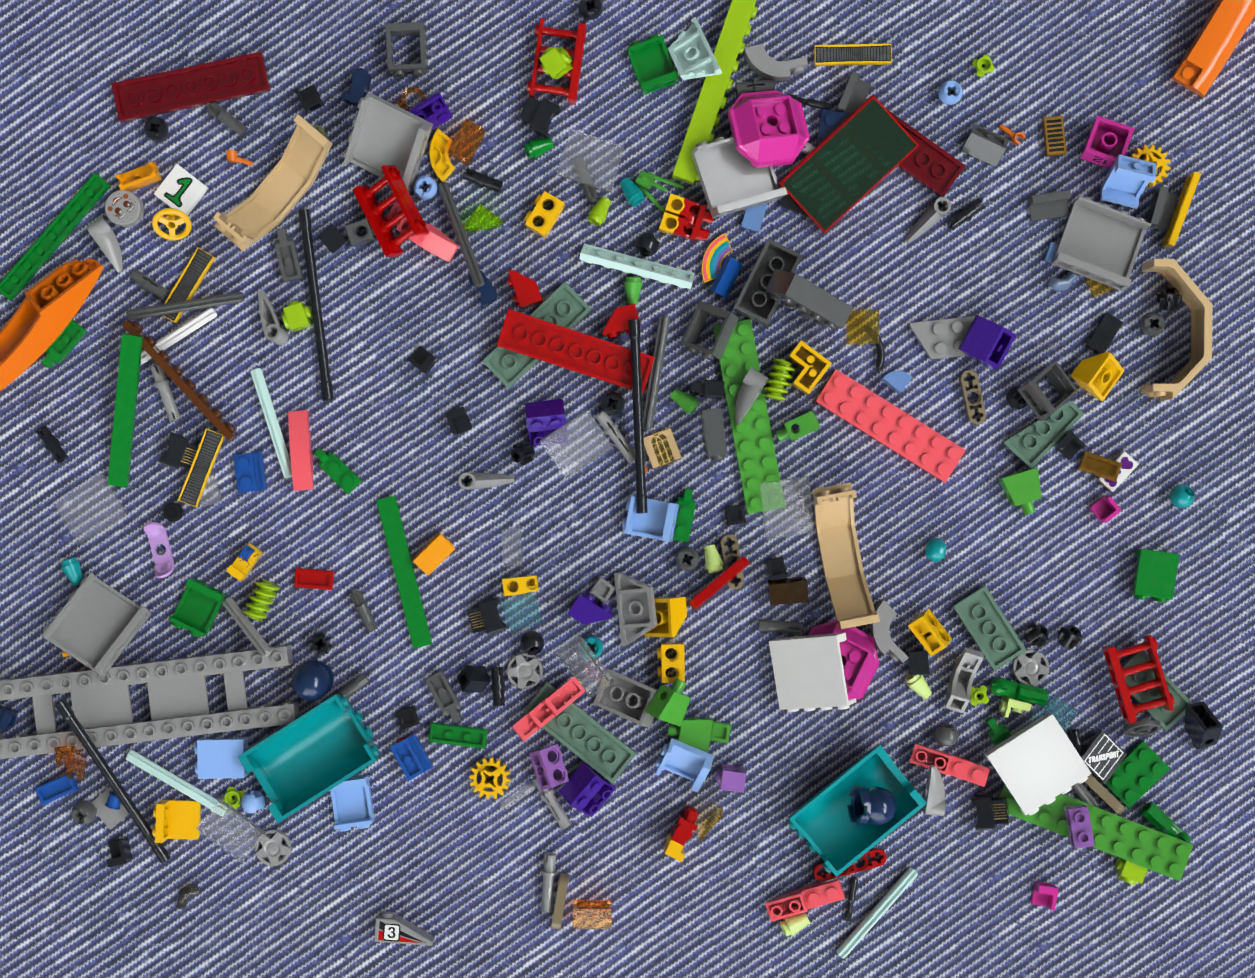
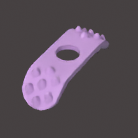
[144,522,174,579]

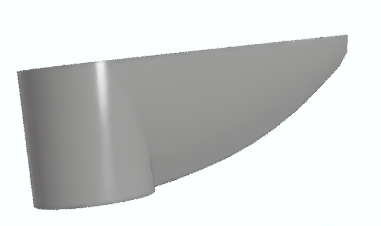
[905,197,951,243]
[86,216,123,273]
[258,290,289,345]
[735,368,768,424]
[458,472,515,490]
[923,764,946,816]

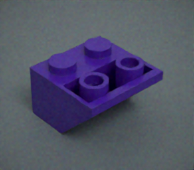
[406,91,453,130]
[958,315,1016,369]
[525,399,569,446]
[568,592,613,624]
[558,762,616,817]

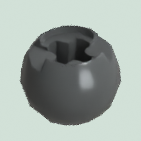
[1140,312,1165,336]
[675,547,700,571]
[934,724,959,746]
[71,800,97,825]

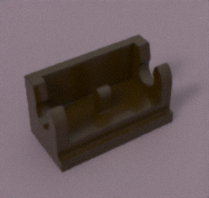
[767,577,809,605]

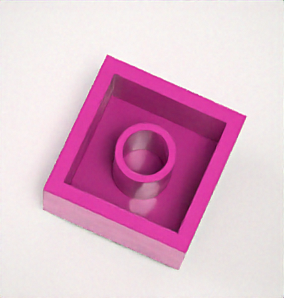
[1080,116,1135,169]

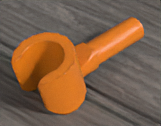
[999,124,1026,145]
[226,150,253,166]

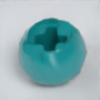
[1169,484,1195,508]
[925,538,946,562]
[579,635,603,659]

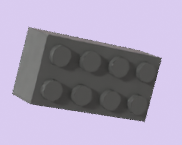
[732,238,803,327]
[765,270,853,329]

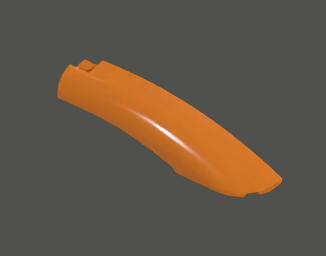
[1170,0,1255,98]
[0,258,104,391]

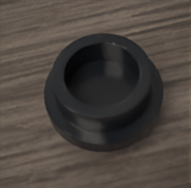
[164,503,184,522]

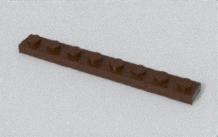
[122,320,238,441]

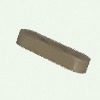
[959,370,986,425]
[720,534,744,589]
[1084,774,1126,816]
[551,873,570,930]

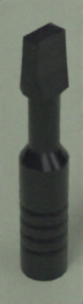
[788,94,830,110]
[845,877,858,921]

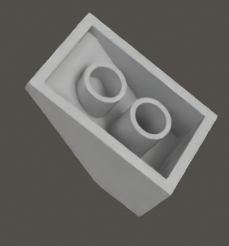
[593,668,658,728]

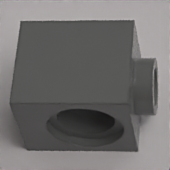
[345,218,376,247]

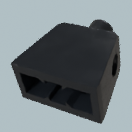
[1185,701,1223,750]

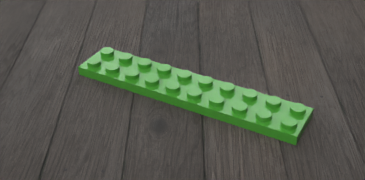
[713,319,785,514]
[998,783,1193,881]

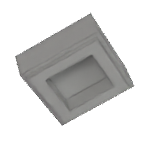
[589,577,615,603]

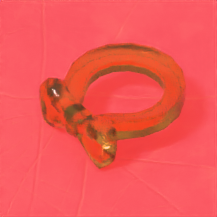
[398,87,425,110]

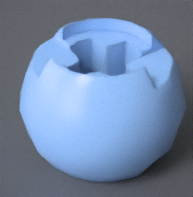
[938,80,963,105]
[413,176,438,200]
[241,790,266,813]

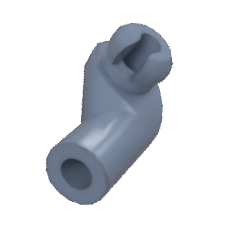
[1048,271,1078,291]

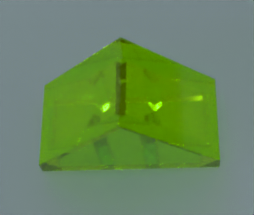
[464,204,504,232]

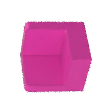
[1088,495,1122,523]
[1031,881,1059,911]

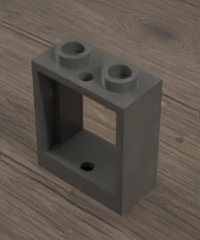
[385,22,428,77]
[681,301,739,360]
[1017,361,1079,421]
[700,408,728,461]

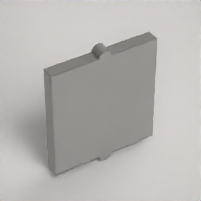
[91,787,129,830]

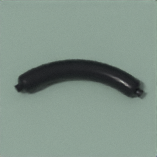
[863,325,885,371]

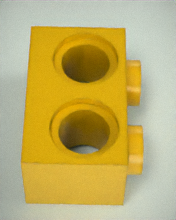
[524,191,565,239]
[908,609,952,657]
[657,642,685,683]

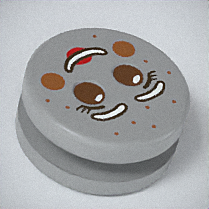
[105,190,144,228]

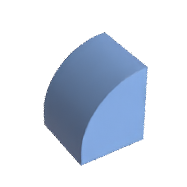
[880,371,913,393]

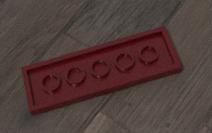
[851,107,965,197]

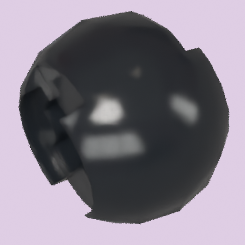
[579,0,603,20]
[144,117,169,141]
[635,233,659,257]
[1006,385,1028,410]
[600,391,625,416]
[520,631,544,655]

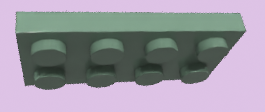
[952,585,1027,671]
[1121,651,1193,732]

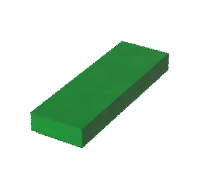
[428,722,488,749]

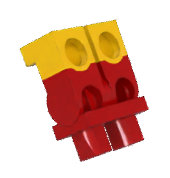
[658,193,714,242]
[663,805,699,862]

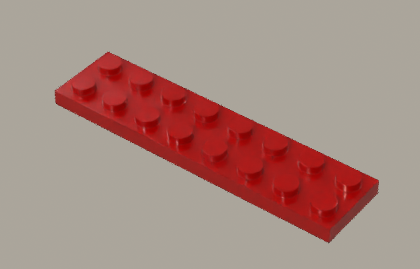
[496,309,655,393]

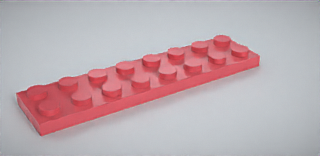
[815,369,966,483]

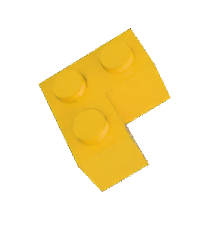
[787,340,832,396]

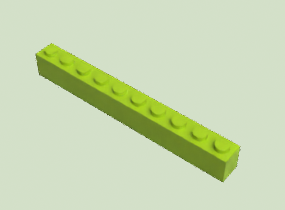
[672,0,758,186]

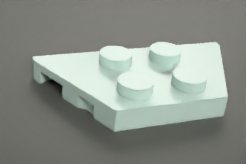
[668,17,722,80]

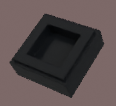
[724,504,746,525]
[396,705,420,730]

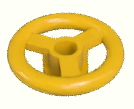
[152,208,192,241]

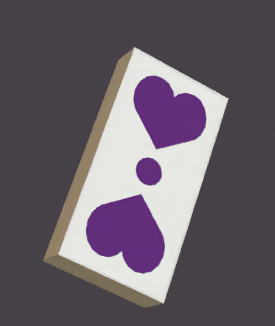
[1097,451,1139,492]

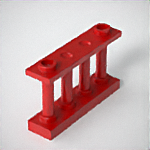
[527,18,587,105]
[353,165,429,257]
[1102,634,1175,723]

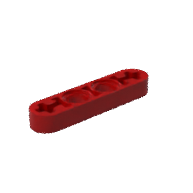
[689,556,750,610]
[813,847,887,881]

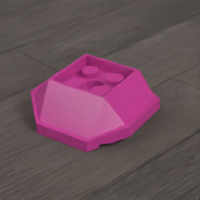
[728,90,810,168]
[807,620,879,700]

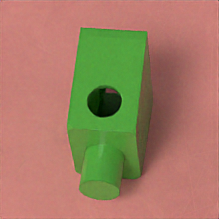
[775,410,821,442]
[998,468,1042,515]
[645,678,690,727]
[667,717,713,753]

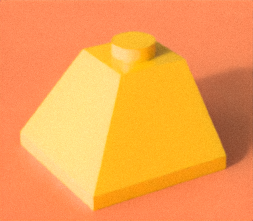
[1071,351,1124,402]
[644,597,687,638]

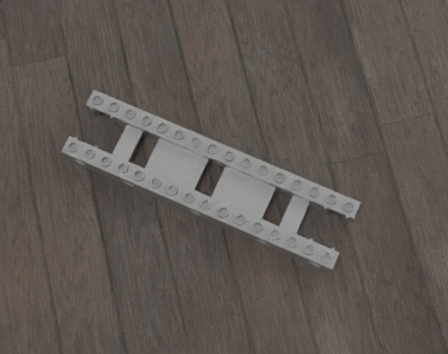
[0,644,300,759]

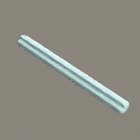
[250,368,292,479]
[126,750,228,816]
[836,867,918,959]

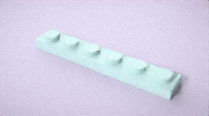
[579,243,695,289]

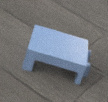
[1100,154,1157,209]
[623,496,679,542]
[194,737,249,779]
[655,738,714,793]
[330,775,375,832]

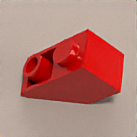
[506,270,543,309]
[602,303,641,339]

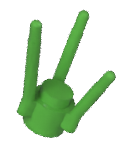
[635,170,684,212]

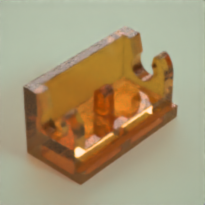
[448,119,486,166]
[54,745,86,780]
[573,900,612,929]

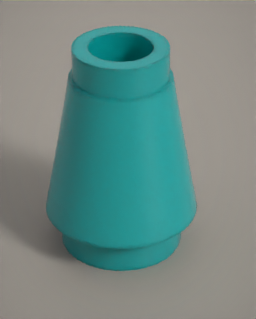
[620,177,645,207]
[60,556,83,586]

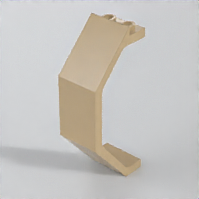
[213,114,333,251]
[1141,259,1212,401]
[813,482,880,629]

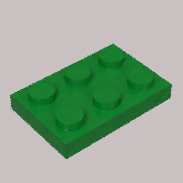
[1105,740,1170,808]

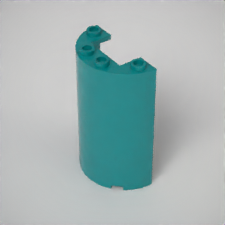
[238,694,380,824]
[787,743,927,877]

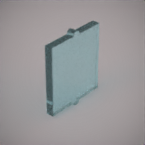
[501,592,543,633]

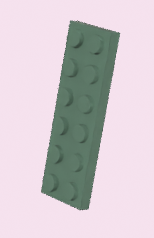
[482,282,592,389]
[523,682,637,784]

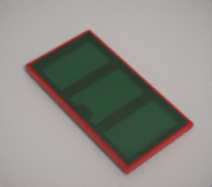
[778,95,919,234]

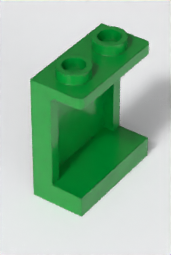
[627,34,679,95]
[1129,548,1180,603]
[168,577,228,638]

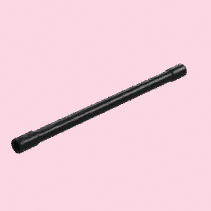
[298,209,334,401]
[628,320,648,513]
[54,698,171,863]

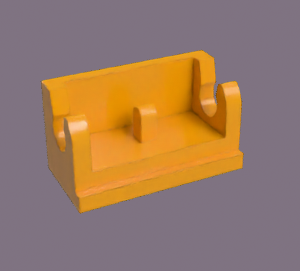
[116,161,162,192]
[413,531,455,576]

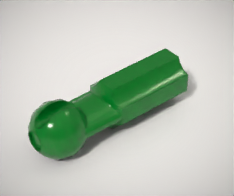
[990,677,1049,706]
[1140,801,1191,843]

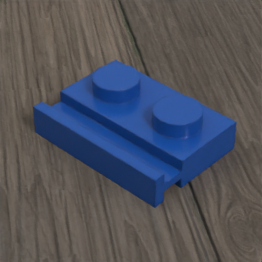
[233,451,267,493]
[390,733,434,781]

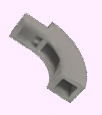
[743,43,808,82]
[870,599,909,663]
[945,647,984,713]

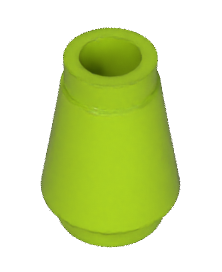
[587,196,611,226]

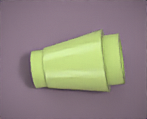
[704,544,724,574]
[905,673,932,699]
[780,913,810,937]

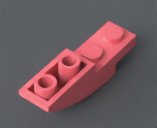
[386,202,459,262]
[910,744,990,787]
[765,879,845,922]

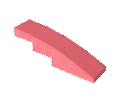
[288,410,314,491]
[511,676,586,742]

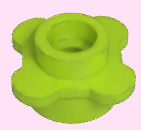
[972,55,995,77]
[970,685,989,706]
[222,786,245,809]

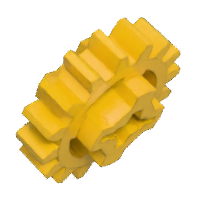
[1129,144,1171,187]
[469,757,511,800]

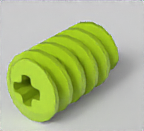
[762,358,796,401]
[242,579,280,622]

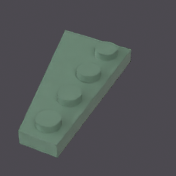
[1002,400,1084,469]

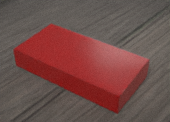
[294,568,335,590]

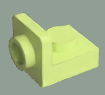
[999,697,1032,718]

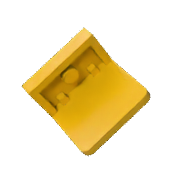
[152,800,201,843]

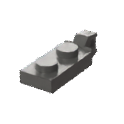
[274,227,303,283]
[425,670,462,723]

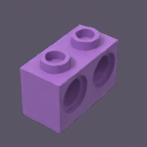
[529,744,569,790]
[715,764,746,793]
[1064,804,1095,849]

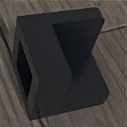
[294,85,325,114]
[317,224,350,254]
[407,346,439,374]
[445,407,472,436]
[1054,430,1087,460]
[764,556,788,580]
[905,650,930,675]
[457,665,491,693]
[107,836,133,868]

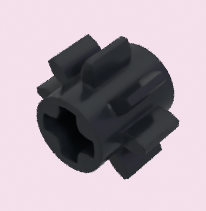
[1156,287,1182,311]
[511,440,535,466]
[1024,623,1049,647]
[1057,625,1083,649]
[309,631,334,656]

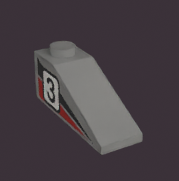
[374,911,435,946]

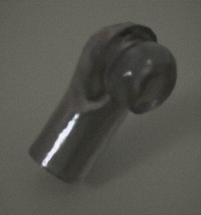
[176,884,199,909]

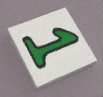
[154,164,209,216]

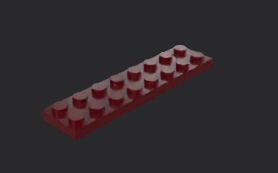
[111,52,271,123]

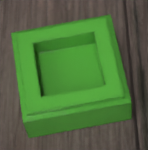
[710,721,731,744]

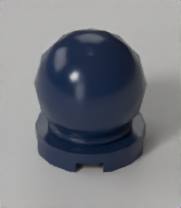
[292,660,335,701]
[847,786,897,825]

